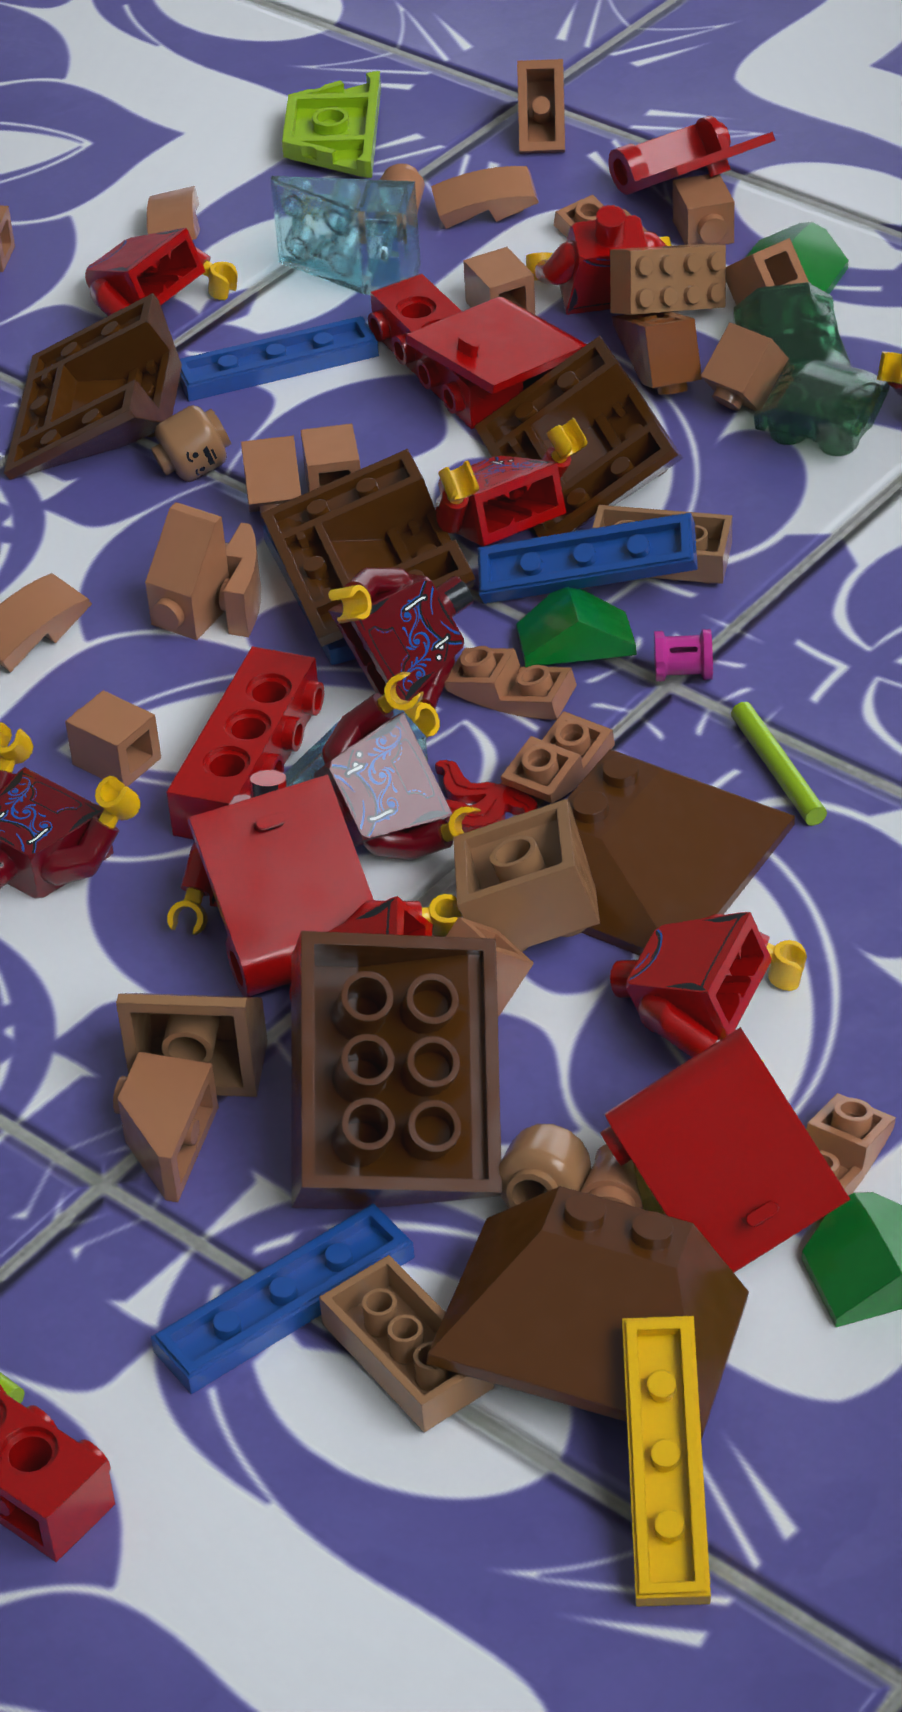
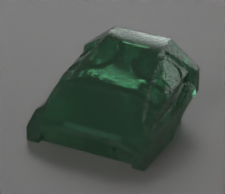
[733,282,853,393]
[754,359,890,456]

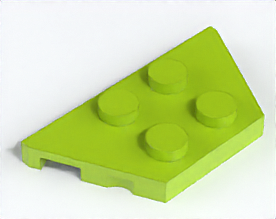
[282,71,381,178]

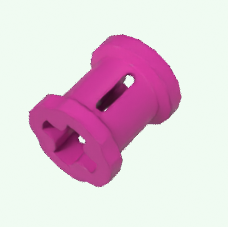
[654,629,713,682]

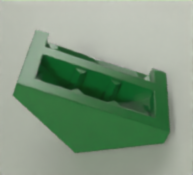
[745,222,849,302]
[516,587,637,667]
[801,1192,902,1328]

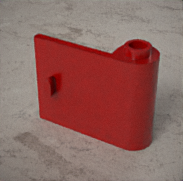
[608,115,776,195]
[406,297,587,394]
[188,774,374,997]
[600,1027,851,1273]

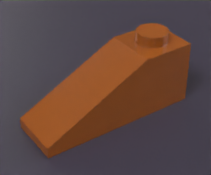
[612,312,702,395]

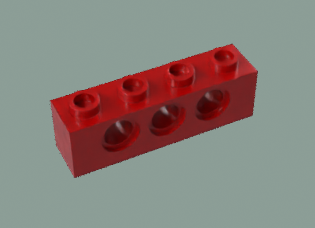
[368,274,523,429]
[166,646,324,840]
[0,1385,116,1562]

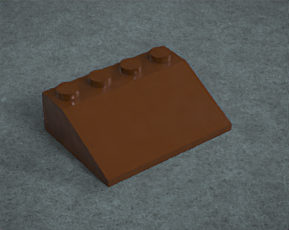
[291,931,502,1210]

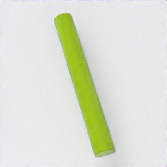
[731,702,827,826]

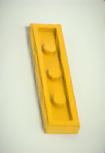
[622,1316,711,1607]

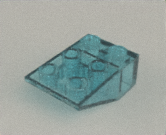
[271,176,421,295]

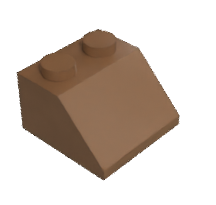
[453,799,600,952]
[116,993,268,1097]

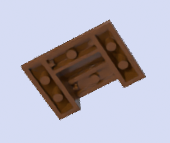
[4,293,182,480]
[474,335,683,537]
[261,449,475,647]
[567,749,795,956]
[426,1186,749,1441]

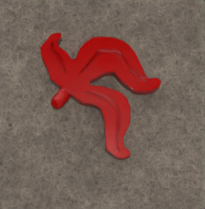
[435,760,538,833]

